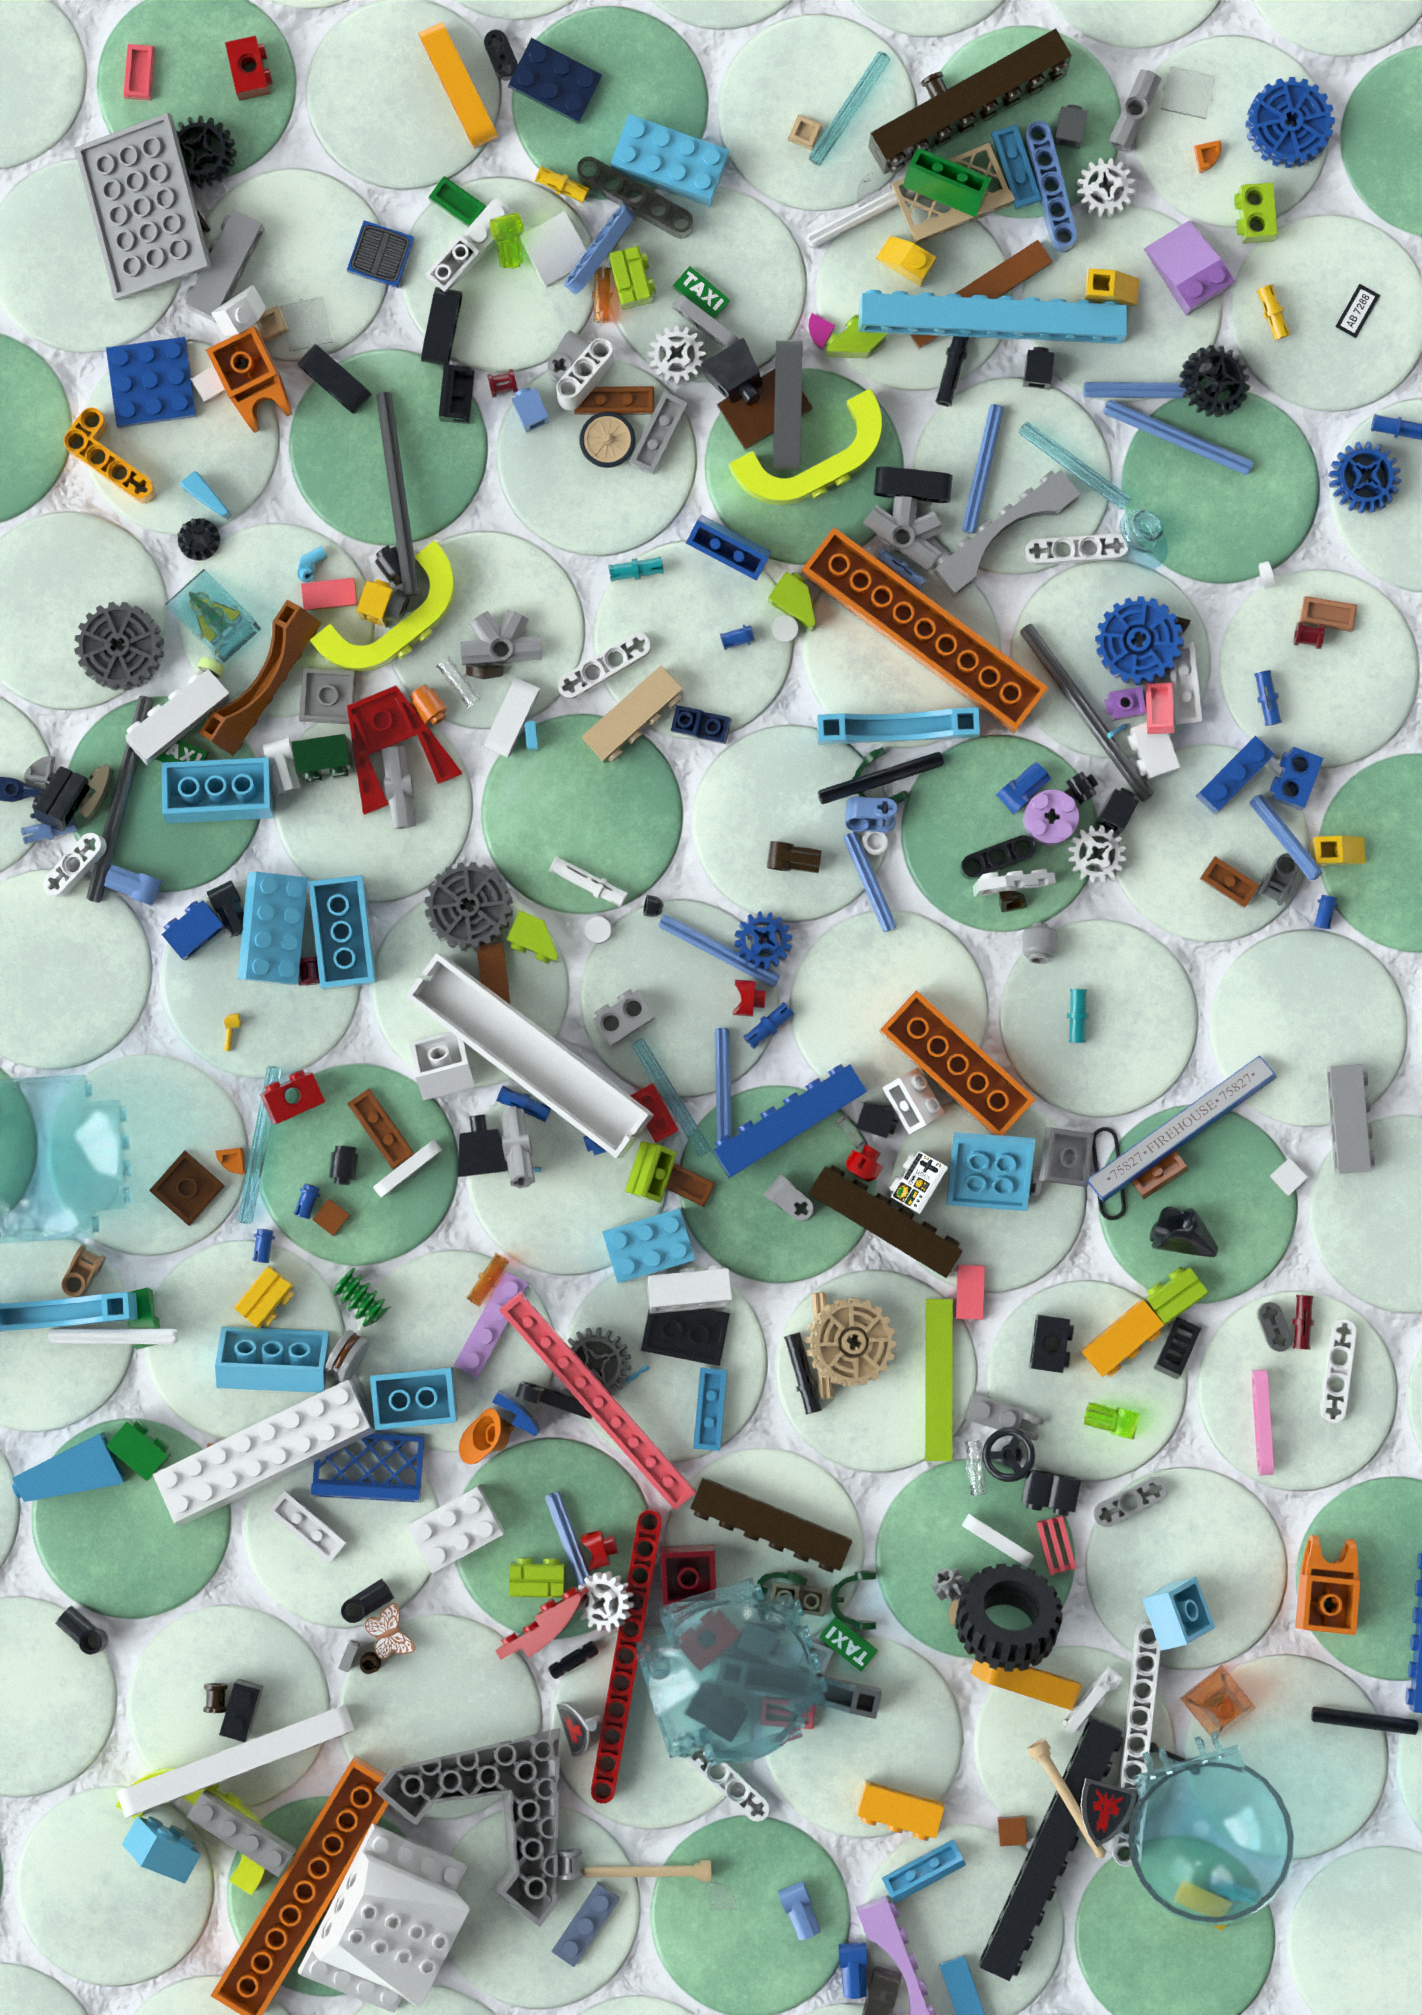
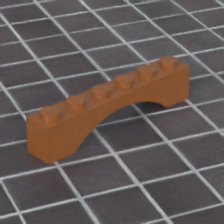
[199,600,322,756]

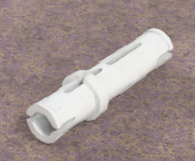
[549,856,628,908]

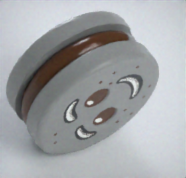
[325,1330,369,1382]

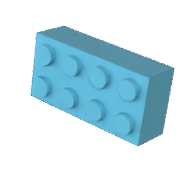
[611,114,729,207]
[237,871,308,985]
[308,875,377,990]

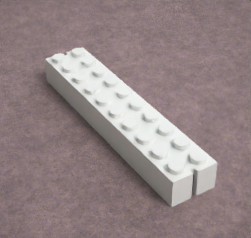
[405,953,654,1158]

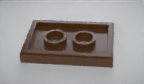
[717,369,813,450]

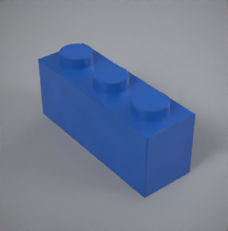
[686,514,772,581]
[1196,736,1275,814]

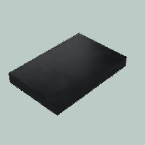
[641,1307,730,1366]

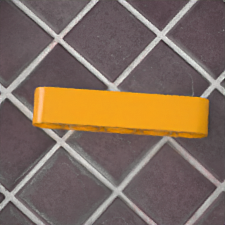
[418,22,498,149]

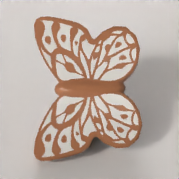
[365,1603,415,1660]

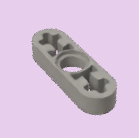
[671,295,739,349]
[1093,1477,1167,1527]

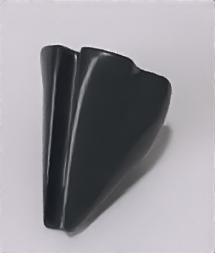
[1150,1207,1218,1257]

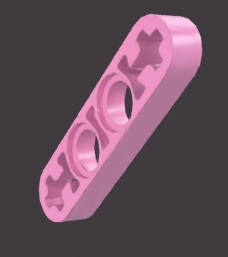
[1251,1370,1274,1476]

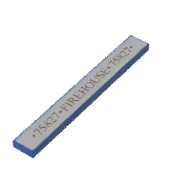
[1087,1055,1277,1203]

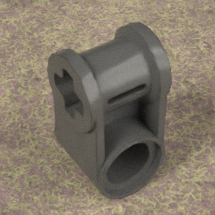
[1257,853,1299,906]

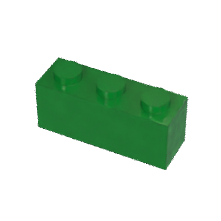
[903,148,992,218]

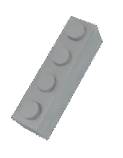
[185,209,265,323]
[1326,1064,1375,1174]
[187,1789,296,1877]

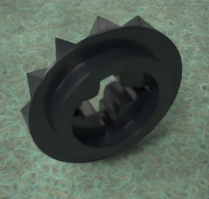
[177,518,220,561]

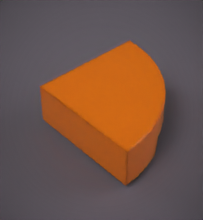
[1194,140,1221,173]
[215,1148,246,1174]

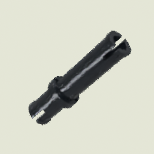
[935,336,969,407]
[784,1332,822,1415]

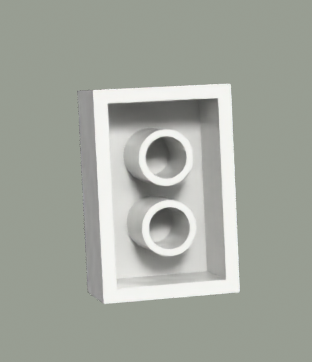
[406,1485,505,1574]

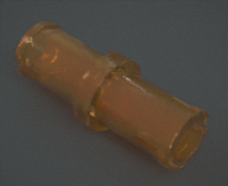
[592,267,613,323]
[466,1252,510,1307]

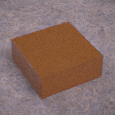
[312,1199,351,1236]
[997,1815,1027,1846]

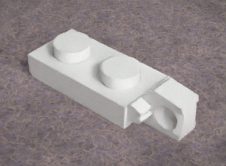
[1061,1666,1122,1734]

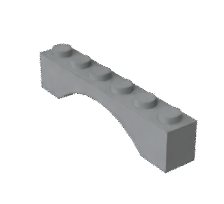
[934,469,1081,597]

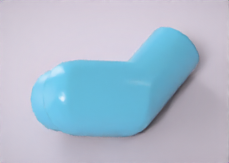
[297,546,327,583]

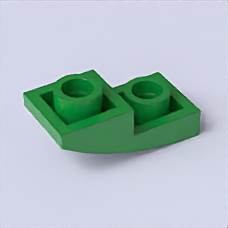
[127,1287,160,1350]

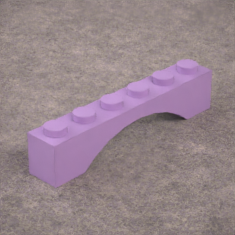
[856,1896,936,2015]

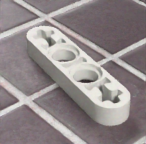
[1024,534,1129,565]
[558,633,650,699]
[1320,1319,1356,1424]
[686,1739,770,1822]

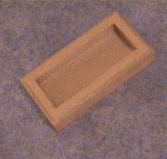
[1299,596,1357,632]

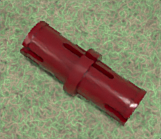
[1292,1295,1314,1350]

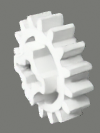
[1077,158,1135,217]
[648,325,706,385]
[1067,825,1126,883]
[578,1571,634,1631]

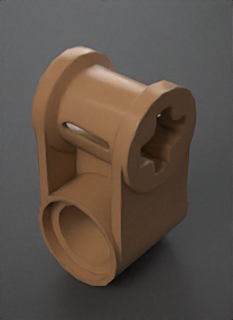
[61,1244,106,1297]

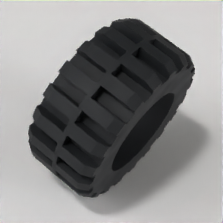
[955,1563,1063,1672]

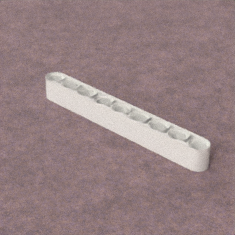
[1111,1622,1161,1867]
[116,1705,355,1818]

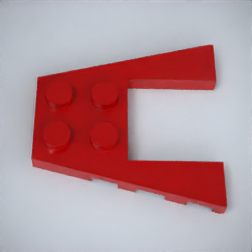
[347,685,462,815]

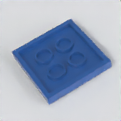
[106,337,197,428]

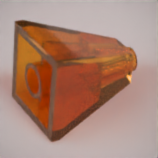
[1180,1665,1256,1741]

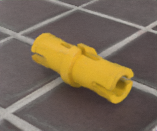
[535,165,590,203]
[1256,284,1291,341]

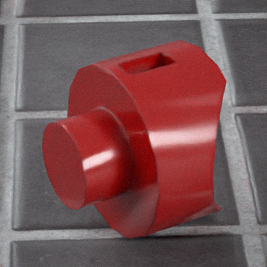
[733,979,766,1017]
[846,1144,883,1182]
[580,1529,618,1570]

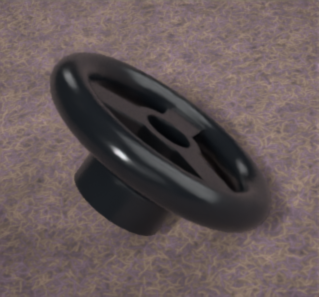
[982,1428,1035,1482]

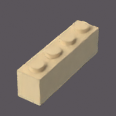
[582,666,683,763]

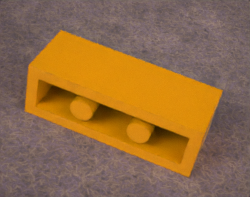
[1079,1299,1164,1377]
[856,1781,945,1841]

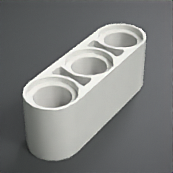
[556,338,614,410]
[484,677,541,758]

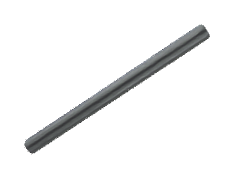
[376,392,420,596]
[1020,623,1154,802]
[86,696,154,903]

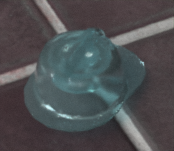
[1120,508,1168,570]

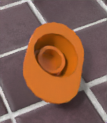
[459,1408,514,1465]

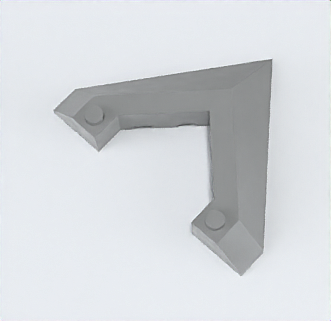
[374,1728,560,1927]

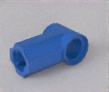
[996,762,1051,815]
[838,1942,867,1999]

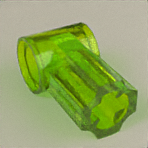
[489,212,524,269]
[1083,1402,1141,1440]

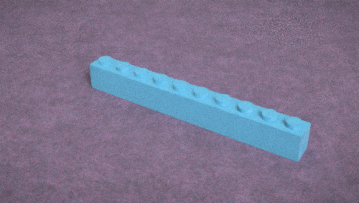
[858,290,1127,344]

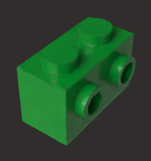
[106,1420,171,1481]

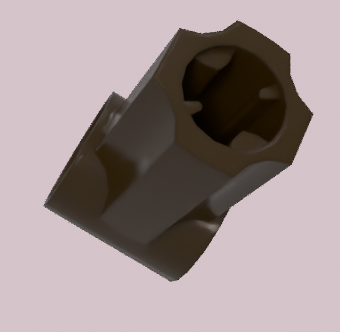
[767,841,822,873]

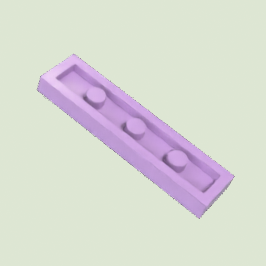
[454,1270,529,1378]

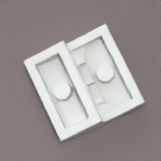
[519,211,586,287]

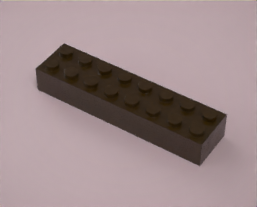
[868,28,1072,174]

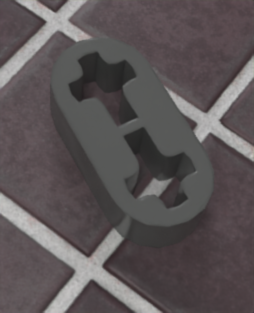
[384,589,411,623]
[1257,1302,1292,1352]

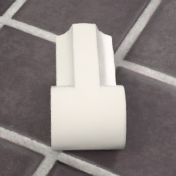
[263,737,301,794]

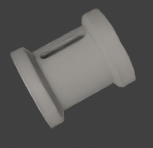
[558,1848,583,1880]

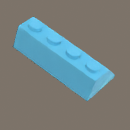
[161,757,274,824]
[215,1327,329,1393]

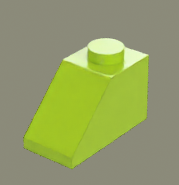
[768,572,815,631]

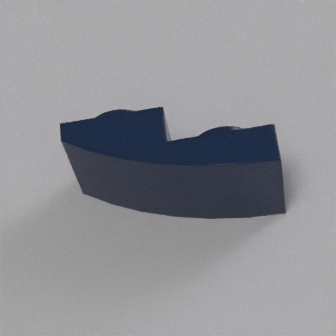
[671,705,732,745]

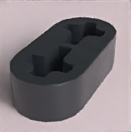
[484,30,518,81]

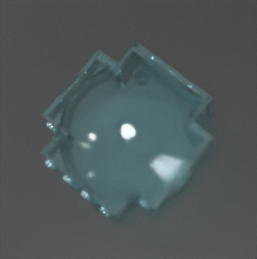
[0,1074,131,1244]
[636,1578,829,1767]

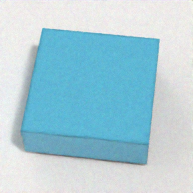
[524,721,539,751]

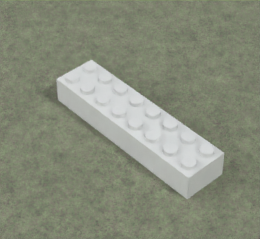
[153,1379,375,1527]

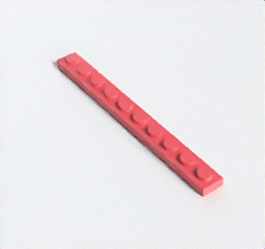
[500,1291,696,1510]

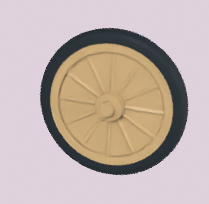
[579,412,636,468]

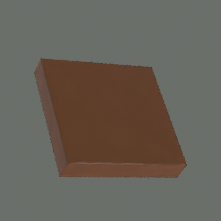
[149,1150,225,1226]

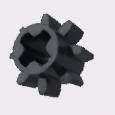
[1065,771,1098,804]

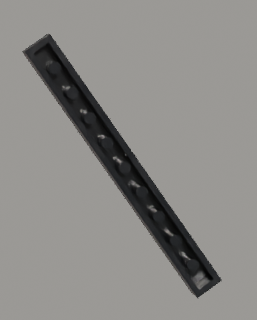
[978,1715,1124,1982]

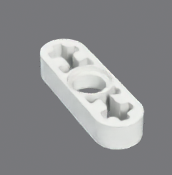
[43,833,107,897]
[373,1140,442,1198]
[962,1514,1035,1567]

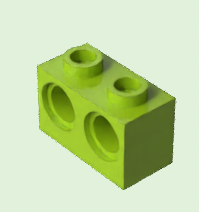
[1234,182,1278,244]

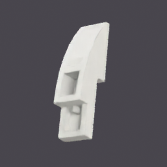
[425,197,516,293]

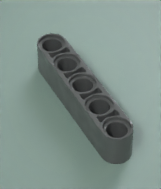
[773,340,803,470]

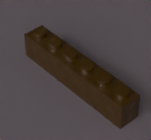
[808,1165,963,1278]
[690,1477,853,1573]

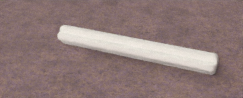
[807,186,916,248]
[49,1328,178,1345]

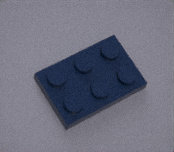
[507,37,602,124]

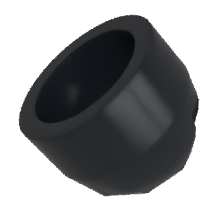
[643,895,664,917]

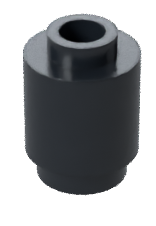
[375,545,402,586]
[329,1145,358,1185]

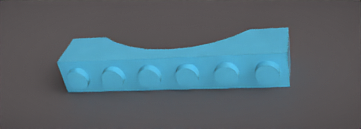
[817,707,980,745]
[0,1292,138,1332]

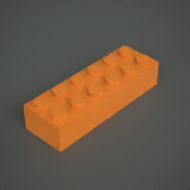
[879,990,1036,1136]

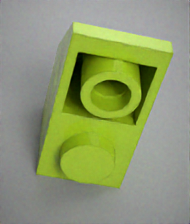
[826,314,887,359]
[507,910,559,964]

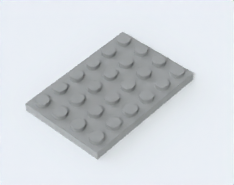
[75,113,212,301]

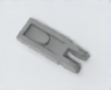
[965,1393,1044,1441]

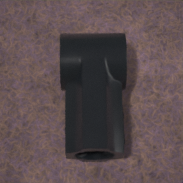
[207,880,244,938]
[341,1578,394,1623]
[55,1605,108,1655]

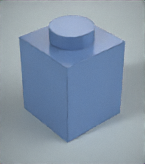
[512,387,550,432]

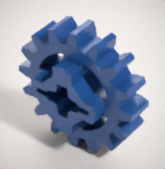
[734,911,793,971]

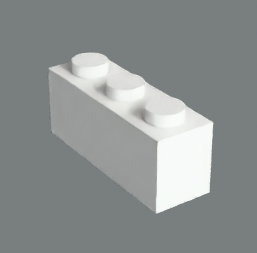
[647,1266,732,1314]

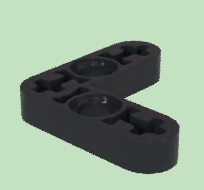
[515,1381,592,1419]

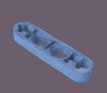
[564,205,635,294]

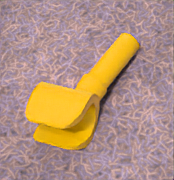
[224,1013,241,1051]

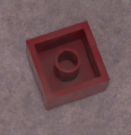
[660,1544,717,1607]

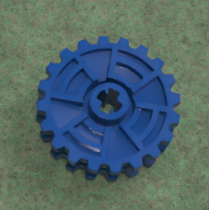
[1245,77,1335,168]
[1095,596,1184,686]

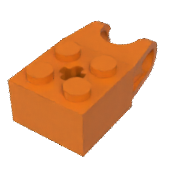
[206,326,293,433]
[1295,1535,1360,1635]

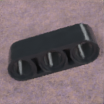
[421,287,462,366]
[297,344,372,414]
[873,466,953,503]
[960,835,1036,880]

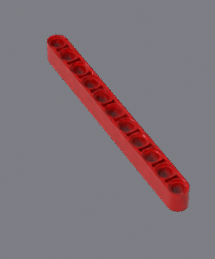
[591,1508,662,1804]

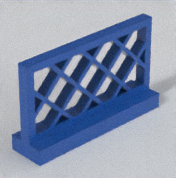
[311,1434,425,1503]

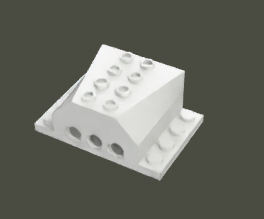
[298,1824,470,2013]

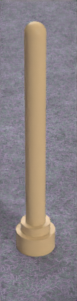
[1027,1738,1106,1858]
[582,1860,712,1882]

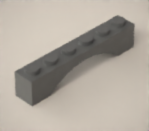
[716,1653,882,1719]

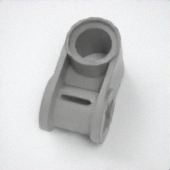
[548,330,590,383]
[763,1174,814,1221]

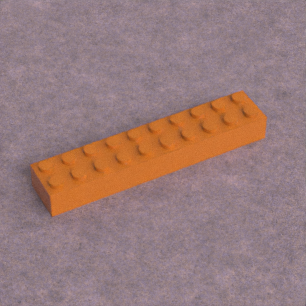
[801,527,1049,734]
[210,1756,389,2015]

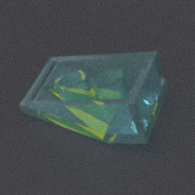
[165,569,261,665]

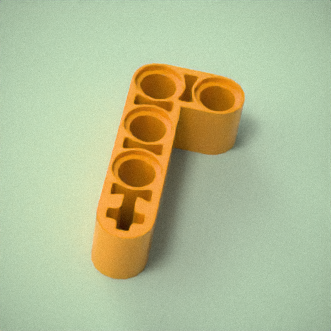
[64,407,156,503]
[970,1660,1083,1711]

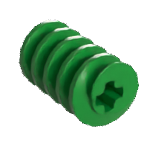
[333,1268,391,1327]

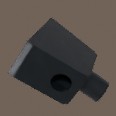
[701,338,763,405]
[458,1114,508,1177]

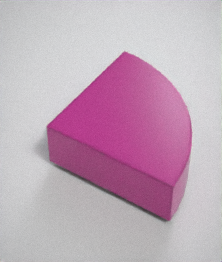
[809,313,835,350]

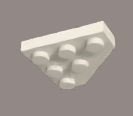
[973,869,1056,897]

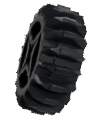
[176,115,237,189]
[1179,345,1251,418]

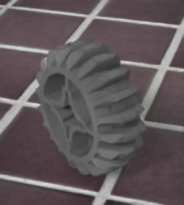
[567,1327,632,1396]

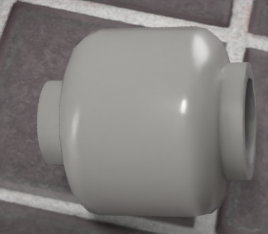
[1023,922,1057,964]

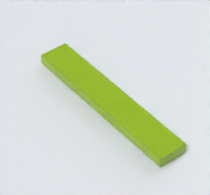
[925,1299,953,1461]

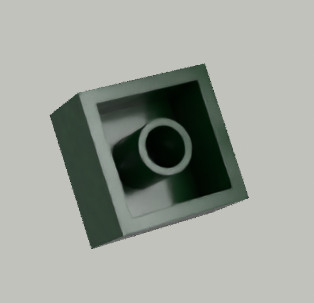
[291,734,354,783]

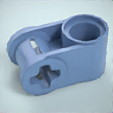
[845,796,897,833]

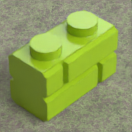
[608,246,656,310]
[625,1141,678,1203]
[1144,1266,1209,1325]
[509,1557,565,1598]

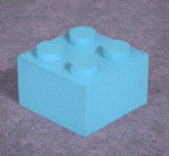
[1142,1577,1215,1651]
[122,1816,201,1883]

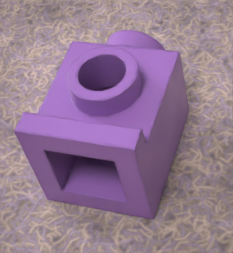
[1104,686,1146,721]

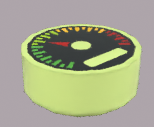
[197,657,225,678]

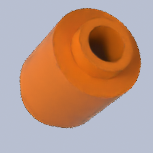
[410,685,448,726]

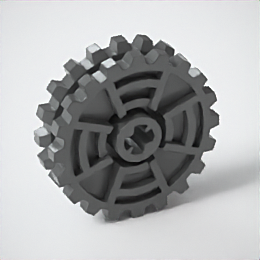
[74,602,164,691]
[425,862,513,952]

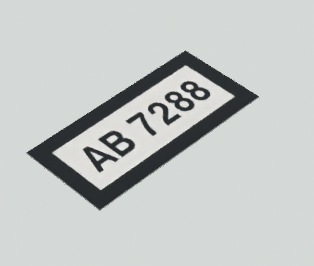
[1335,284,1380,338]

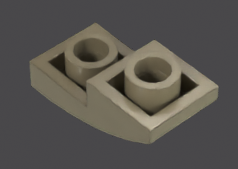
[79,764,113,821]
[769,1582,828,1617]

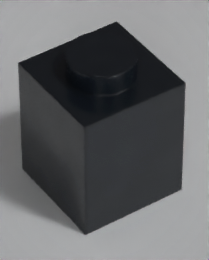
[1022,347,1055,390]
[855,1103,898,1139]

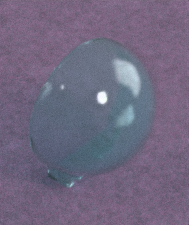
[1128,1731,1295,1926]

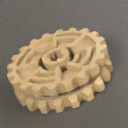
[805,1298,896,1386]

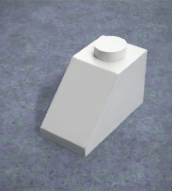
[211,285,266,336]

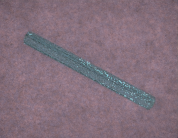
[238,1066,282,1224]

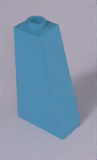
[12,1432,127,1502]

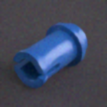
[720,624,755,650]
[1314,895,1339,930]
[293,1183,321,1219]
[252,1229,275,1263]

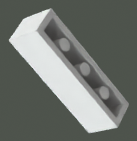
[125,669,229,765]

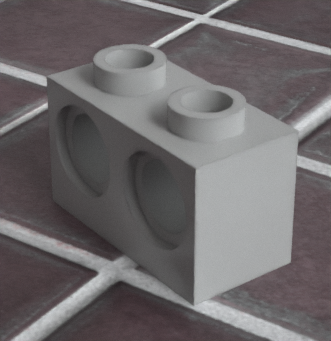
[593,989,655,1047]

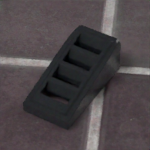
[1153,1317,1201,1379]

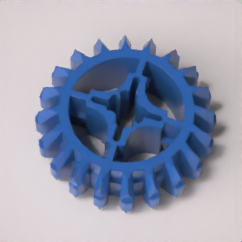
[1328,441,1401,514]

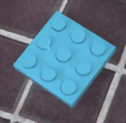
[947,1132,1035,1211]

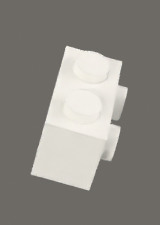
[883,1068,945,1134]

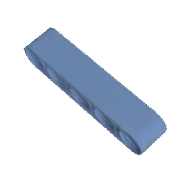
[1025,121,1077,253]

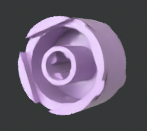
[1023,790,1079,846]

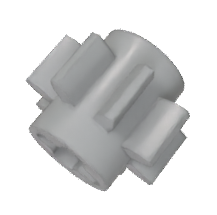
[931,1568,966,1602]

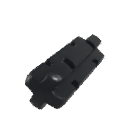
[548,1641,599,1679]

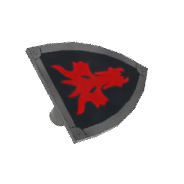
[556,1704,602,1756]
[1081,1778,1137,1847]

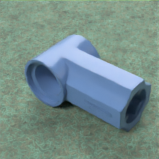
[104,865,162,906]
[778,1881,821,1941]

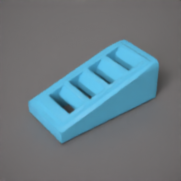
[179,471,232,520]

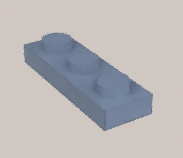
[552,1882,620,1967]

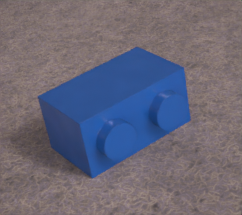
[161,900,225,961]

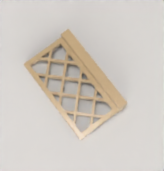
[891,143,1015,245]

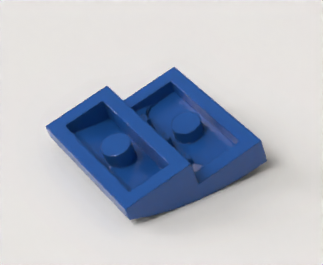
[492,1390,541,1436]

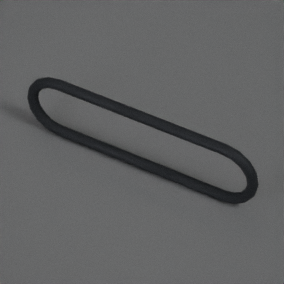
[1092,1127,1126,1220]

